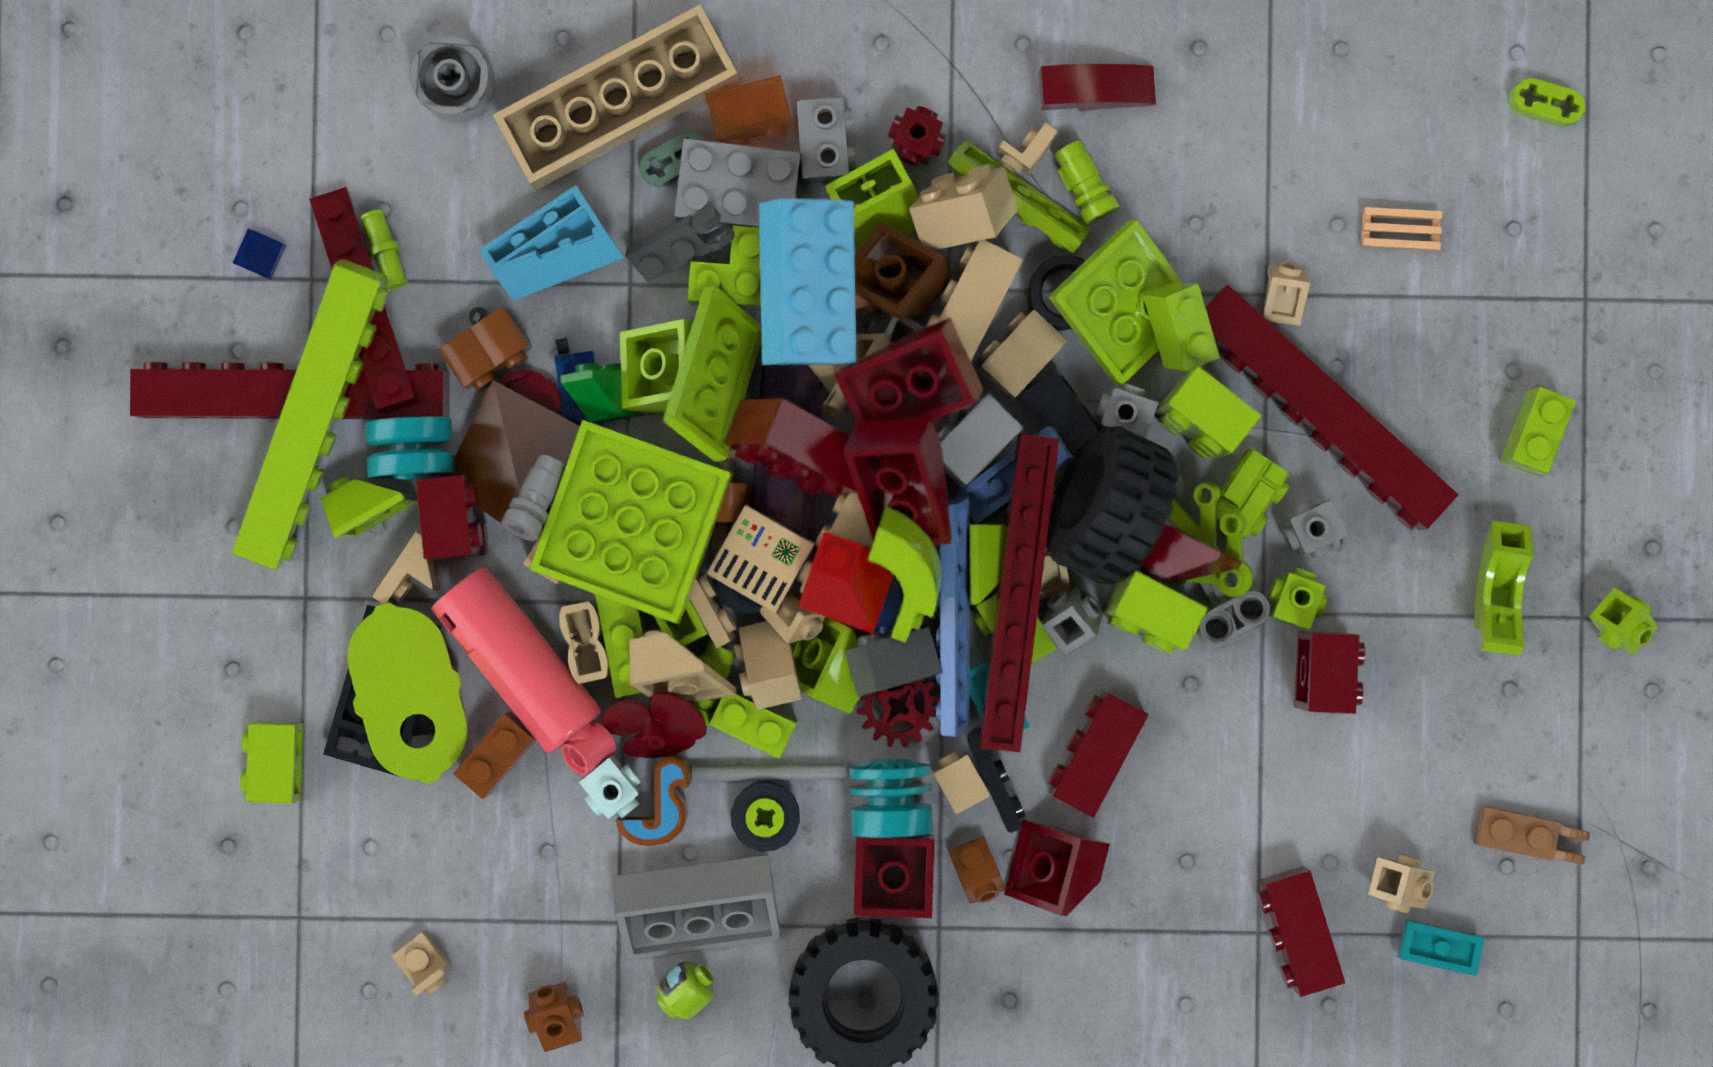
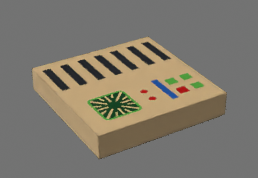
[707,504,815,613]

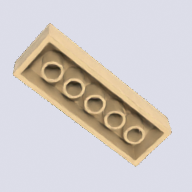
[493,4,740,191]

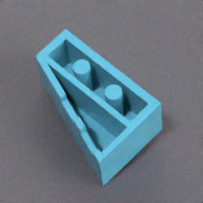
[479,185,624,301]

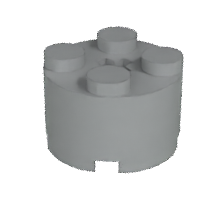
[410,36,495,123]

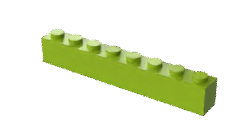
[232,259,390,570]

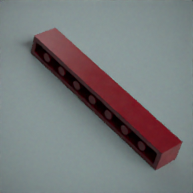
[1205,284,1459,530]
[130,362,450,419]

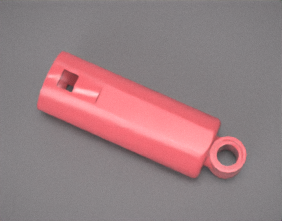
[431,566,616,776]

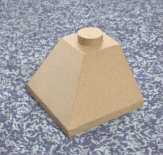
[629,631,736,703]

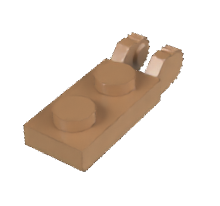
[1474,806,1591,864]

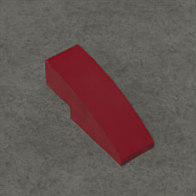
[1039,64,1156,111]

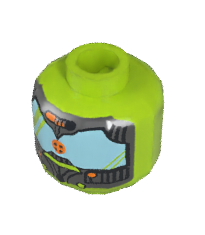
[656,961,714,1020]

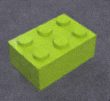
[1155,366,1261,460]
[1102,571,1208,654]

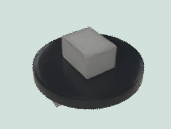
[469,307,488,325]

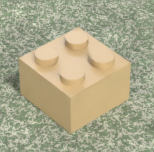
[909,165,1018,250]

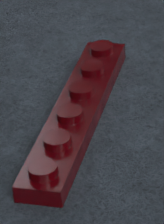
[309,187,417,414]

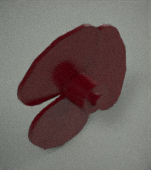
[602,691,707,758]

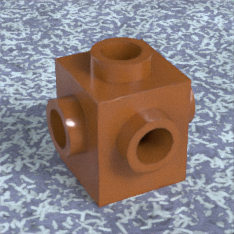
[524,981,584,1052]

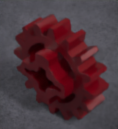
[857,680,940,747]

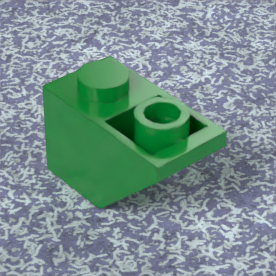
[560,363,644,422]

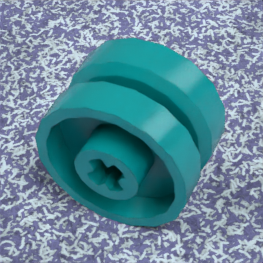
[364,417,455,481]

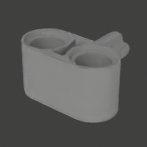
[1198,583,1270,649]

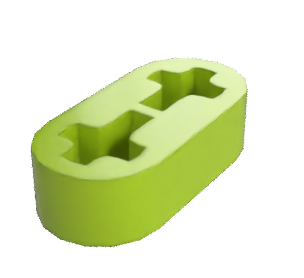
[1509,78,1586,127]

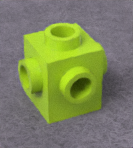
[1268,568,1328,630]
[1589,587,1658,656]

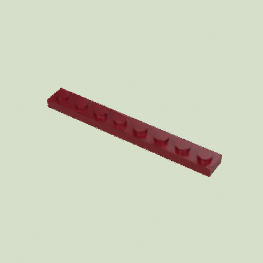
[979,434,1060,752]

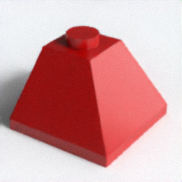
[798,531,894,634]

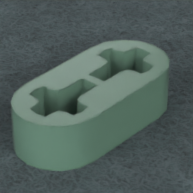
[640,131,706,187]

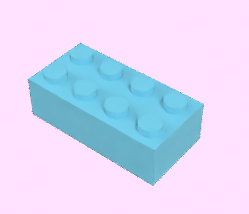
[759,198,856,365]

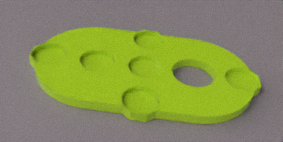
[347,602,467,784]

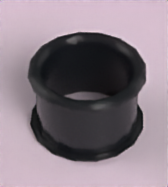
[555,336,570,356]

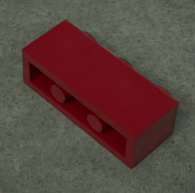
[1048,691,1149,818]
[1257,866,1346,997]

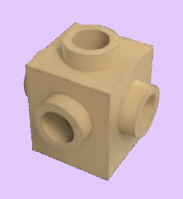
[1368,854,1435,913]

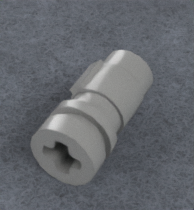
[501,455,566,541]

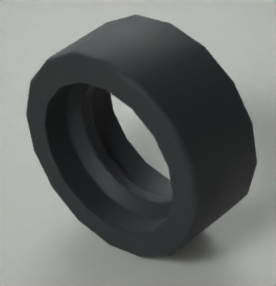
[1027,254,1085,331]

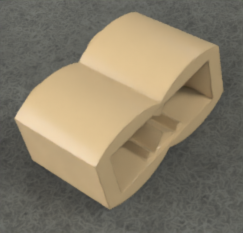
[979,310,1068,400]
[559,600,611,684]

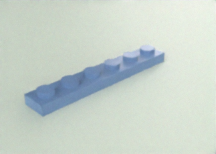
[936,497,969,737]

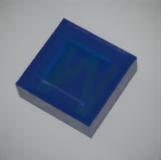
[233,228,287,280]

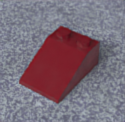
[834,318,983,423]
[843,417,952,545]

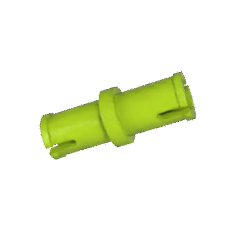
[360,209,408,291]

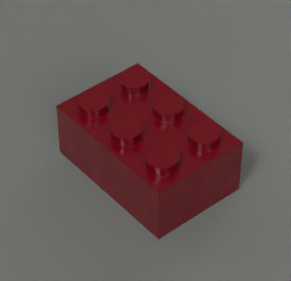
[723,399,857,497]

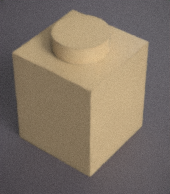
[932,750,990,815]

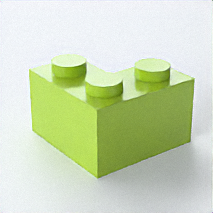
[688,225,761,311]

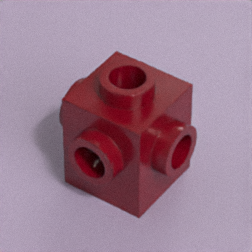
[888,106,947,166]

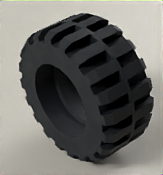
[1046,426,1179,585]
[789,918,939,1067]

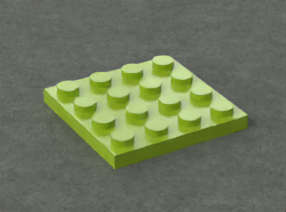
[529,420,733,624]

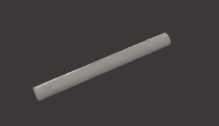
[692,764,847,781]

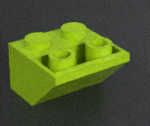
[825,149,919,251]

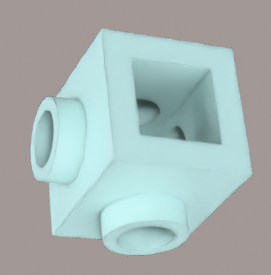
[579,755,642,819]

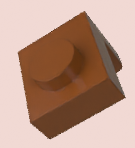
[948,836,1005,904]

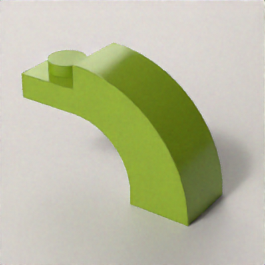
[868,507,942,643]
[1474,520,1534,656]

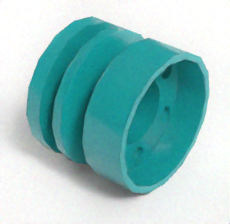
[849,758,933,837]

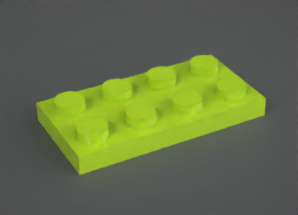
[663,285,762,462]

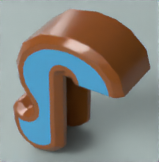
[616,755,692,846]

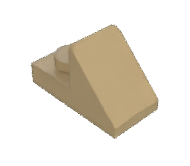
[372,532,439,604]

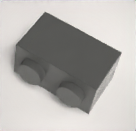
[844,627,942,697]

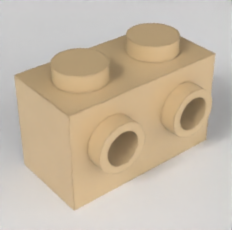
[734,621,802,710]

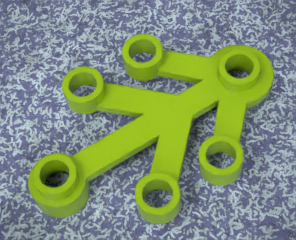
[1168,482,1254,597]

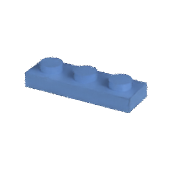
[957,425,1074,525]

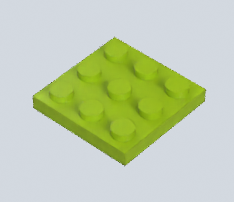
[1048,219,1182,386]

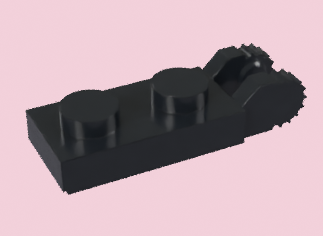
[966,727,1026,833]

